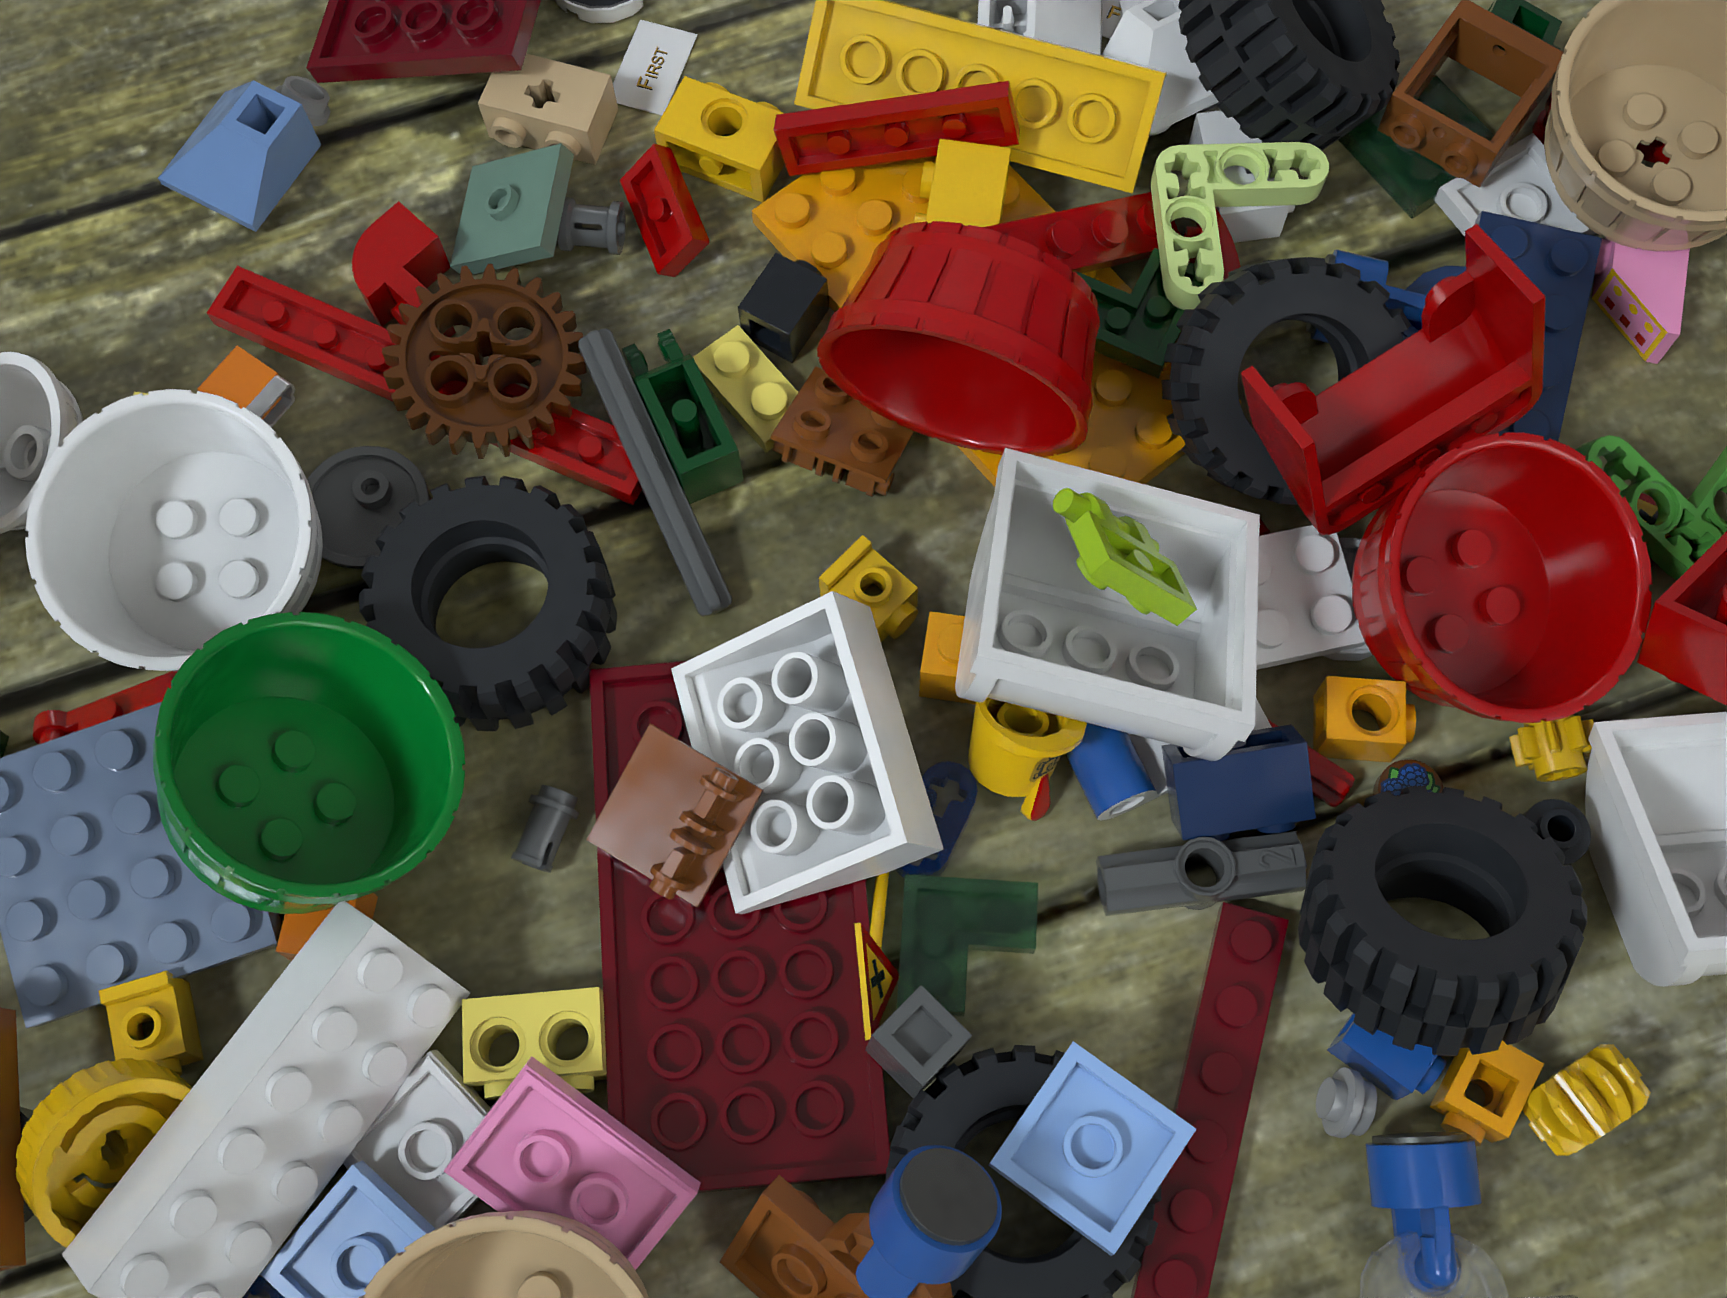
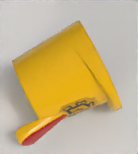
[968,698,1087,821]

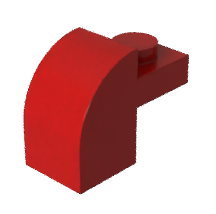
[352,201,456,337]

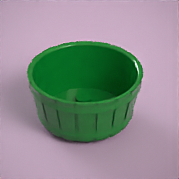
[153,612,465,914]

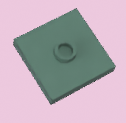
[450,143,574,275]

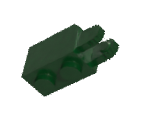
[622,329,744,504]

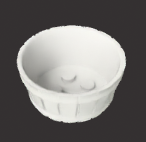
[25,389,323,671]

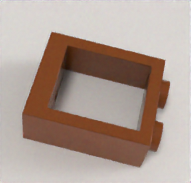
[1377,0,1564,188]

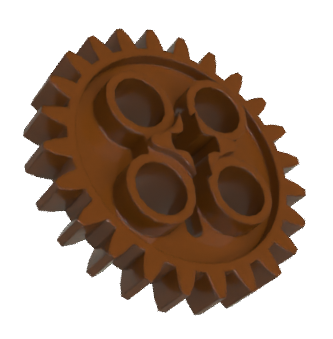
[382,264,587,459]

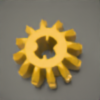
[1522,1044,1651,1156]

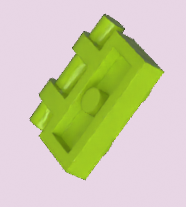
[1053,488,1197,626]

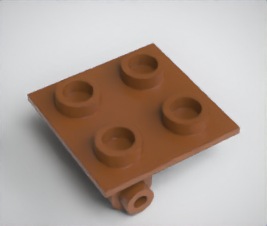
[770,366,915,497]
[586,724,764,907]

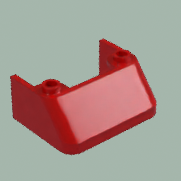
[1241,224,1546,535]

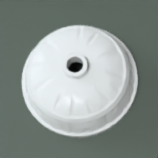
[0,352,83,534]

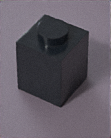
[738,253,829,363]

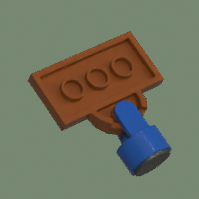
[719,1145,1002,1298]

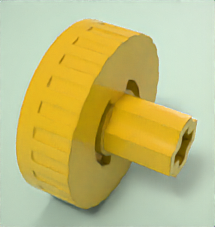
[15,1058,192,1248]

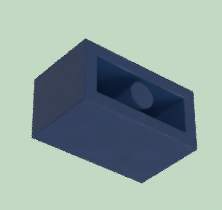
[1161,724,1316,842]

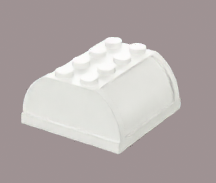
[955,448,1260,761]
[1585,712,1727,987]

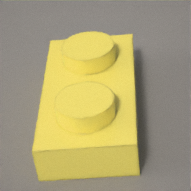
[693,325,798,453]

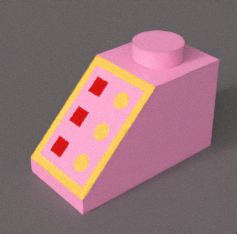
[1592,237,1690,364]

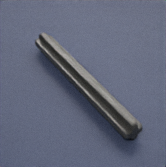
[578,328,732,616]

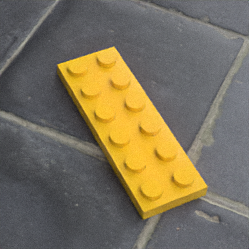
[794,0,1167,193]

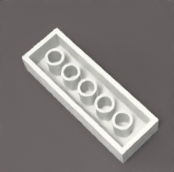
[62,901,470,1298]

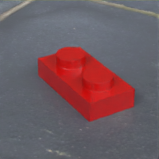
[620,144,710,277]

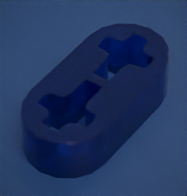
[896,761,978,883]

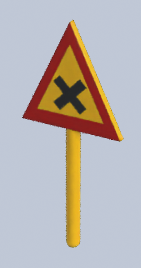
[854,872,900,1041]

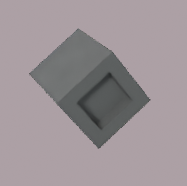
[865,985,972,1099]

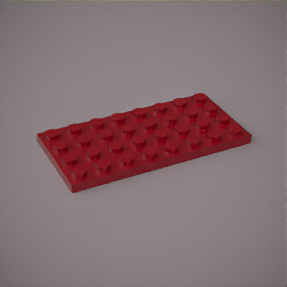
[589,661,890,1193]

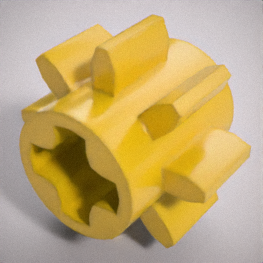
[1509,714,1594,782]

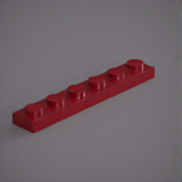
[1131,902,1289,1298]

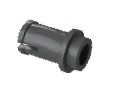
[511,785,579,873]

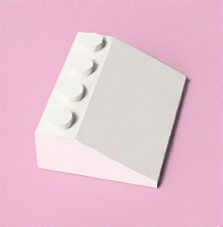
[671,591,944,914]

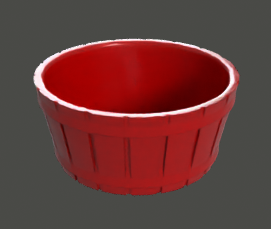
[817,221,1100,457]
[1352,432,1652,723]

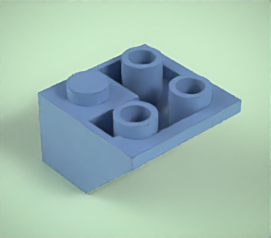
[158,80,321,232]

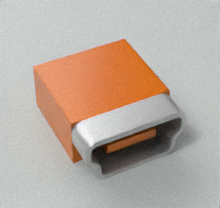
[197,345,295,428]

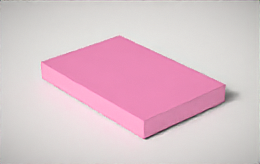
[444,1056,701,1270]

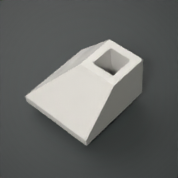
[1102,0,1219,135]

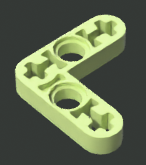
[1151,142,1329,310]

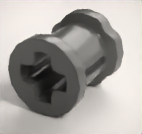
[558,197,626,255]

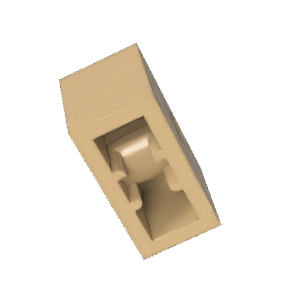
[478,53,618,165]

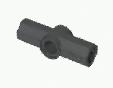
[1096,831,1307,916]

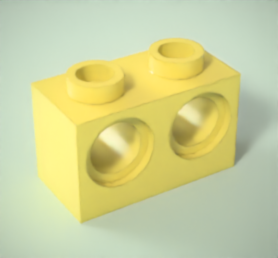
[462,987,607,1101]

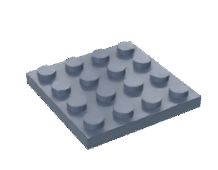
[0,702,282,1028]

